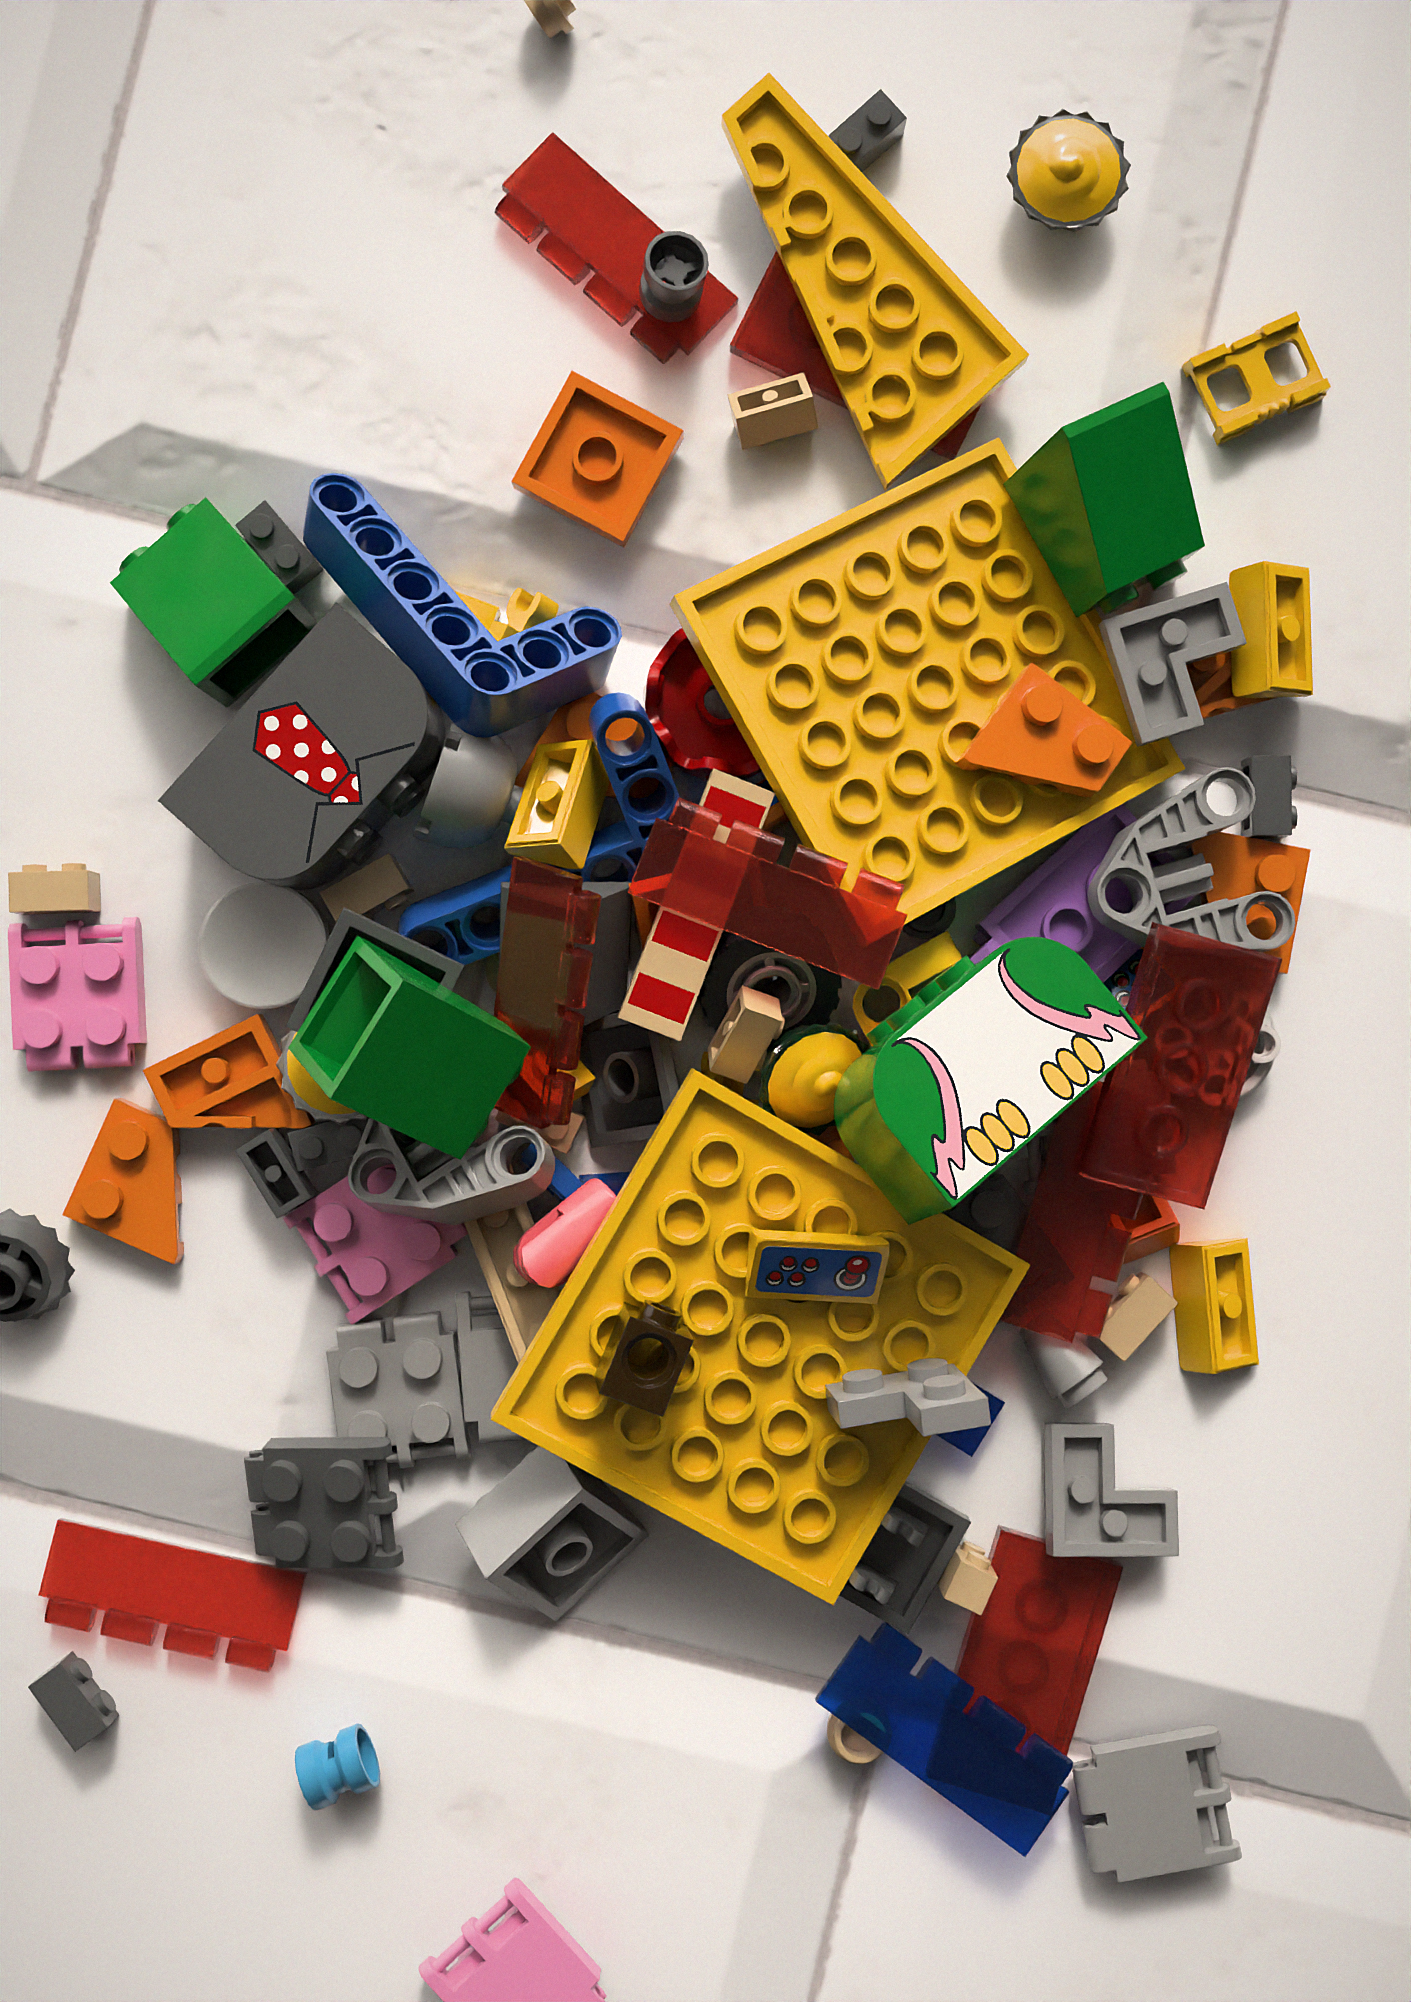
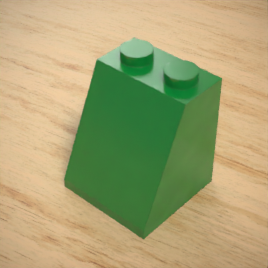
[1003,381,1205,618]
[109,497,318,708]
[288,935,531,1160]

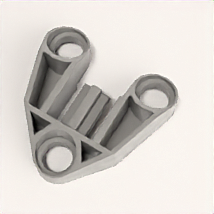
[1087,767,1296,956]
[348,1118,555,1225]

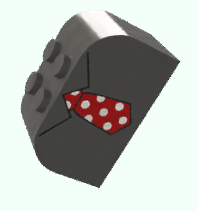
[158,602,445,890]

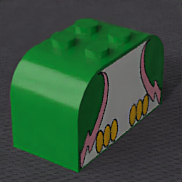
[834,937,1148,1225]

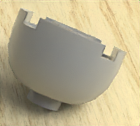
[413,722,524,849]

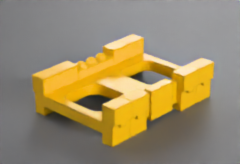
[1181,311,1331,446]

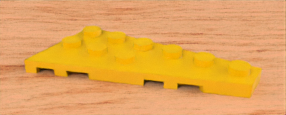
[721,73,1029,490]

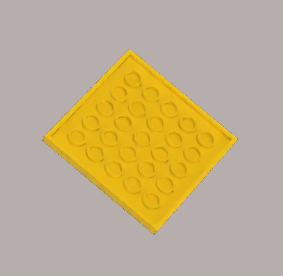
[669,437,1185,948]
[490,1068,1030,1605]

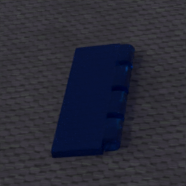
[815,1622,1073,1857]

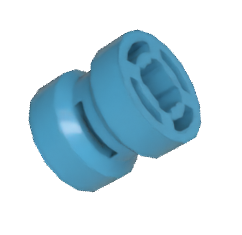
[295,1723,380,1810]

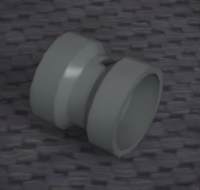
[639,231,709,322]

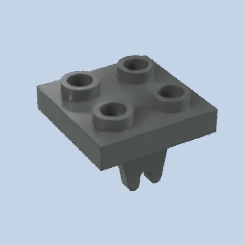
[839,1481,971,1634]

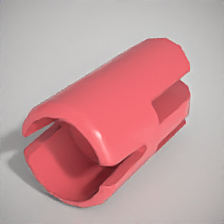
[513,1179,617,1288]

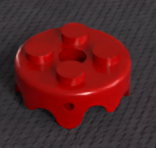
[643,628,762,781]

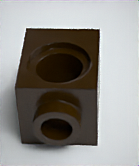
[594,1300,694,1417]

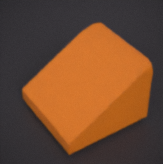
[1093,1174,1180,1265]

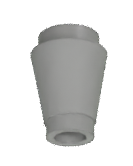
[1017,1309,1108,1409]

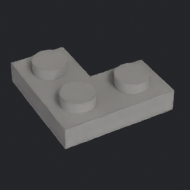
[1098,582,1247,747]
[825,1358,991,1437]
[1045,1423,1179,1557]

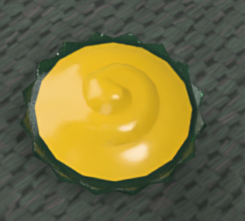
[758,1022,870,1136]

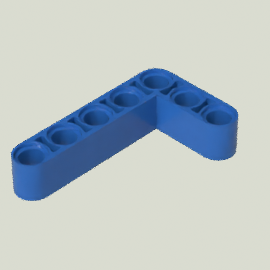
[303,473,622,738]
[398,692,690,965]

